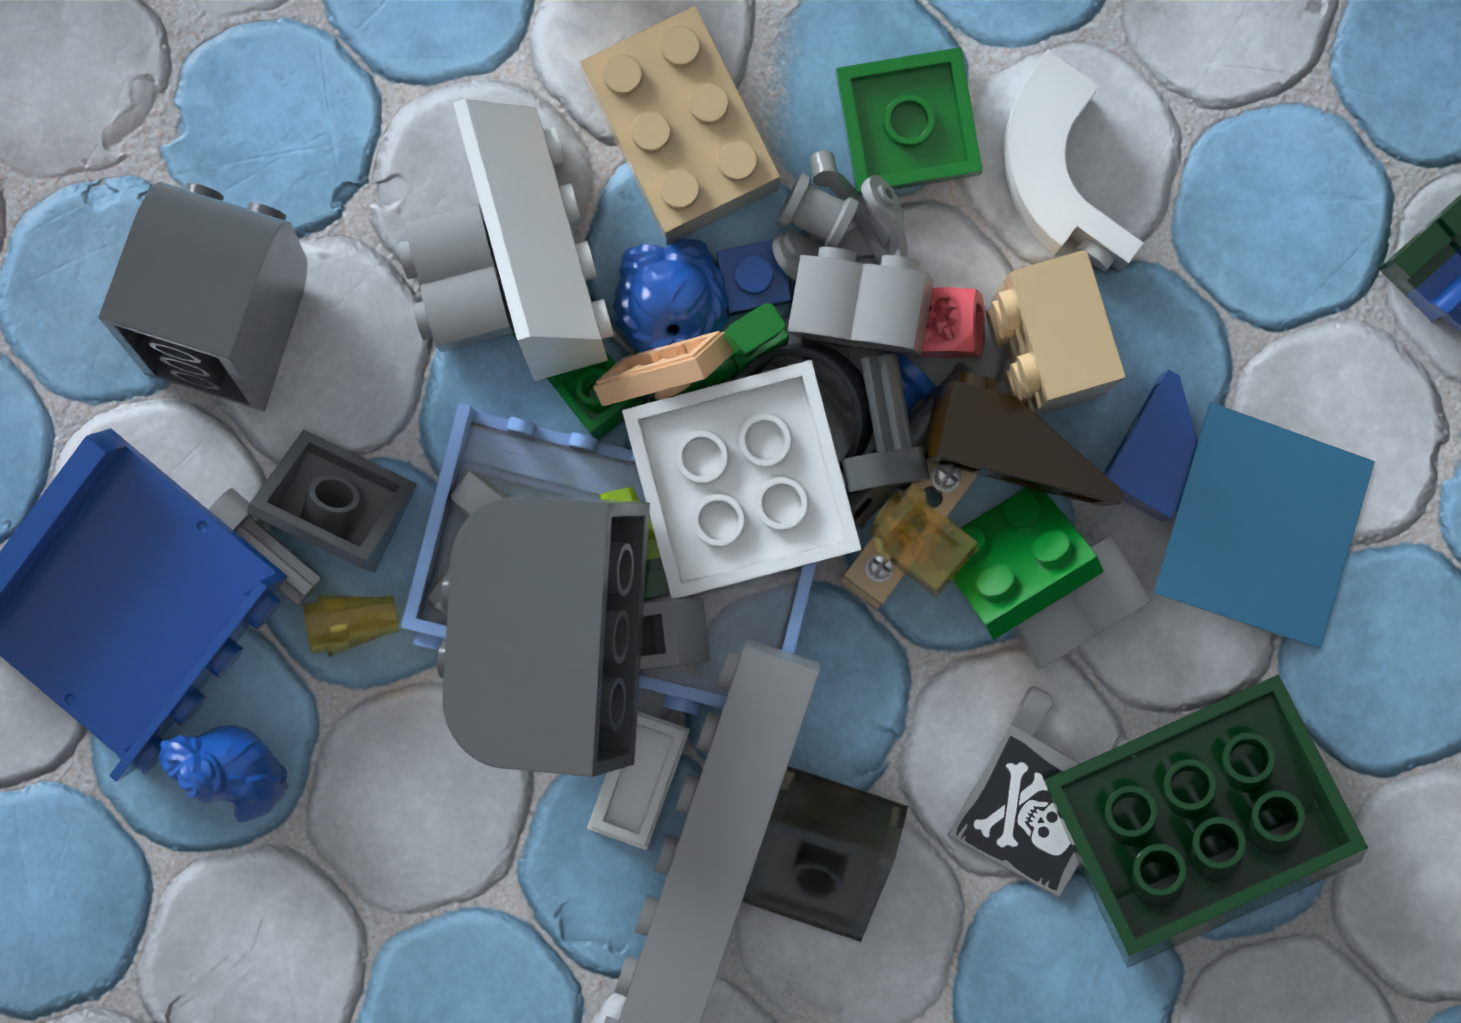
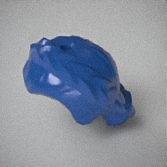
[613,239,729,352]
[159,725,289,822]

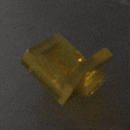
[873,485,977,598]

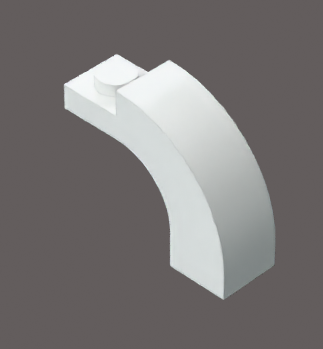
[1003,49,1144,273]

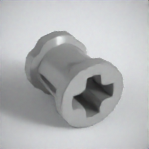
[776,172,859,248]

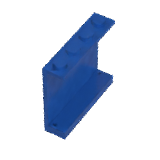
[0,428,288,782]

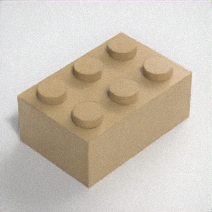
[580,6,780,244]
[986,249,1126,416]

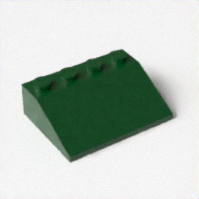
[1044,674,1368,968]

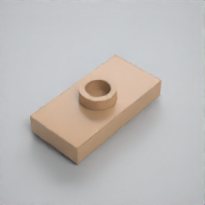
[593,331,734,406]

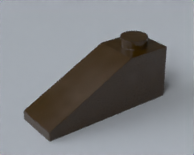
[924,373,1124,507]

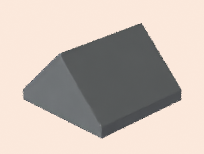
[247,429,417,573]

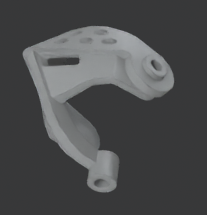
[772,150,908,281]

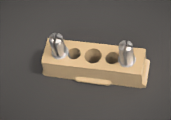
[839,462,978,610]

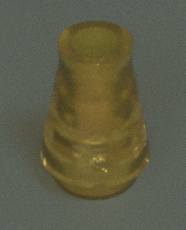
[302,595,399,658]

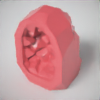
[909,287,985,359]

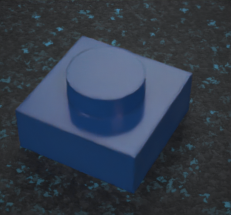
[716,239,791,316]

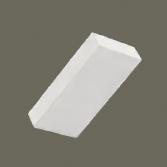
[587,711,690,850]

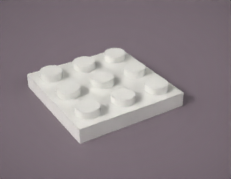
[622,360,862,599]

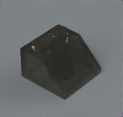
[742,766,908,942]

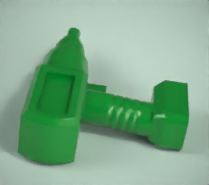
[650,303,789,403]

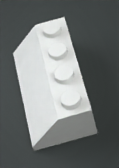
[453,99,614,381]

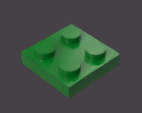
[835,47,983,196]
[929,488,1104,640]

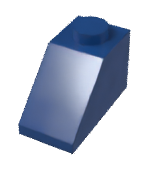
[1103,369,1198,523]

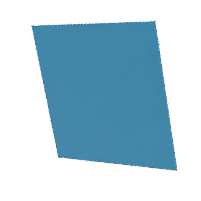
[1154,402,1375,649]

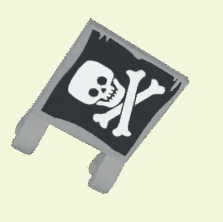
[948,686,1135,898]

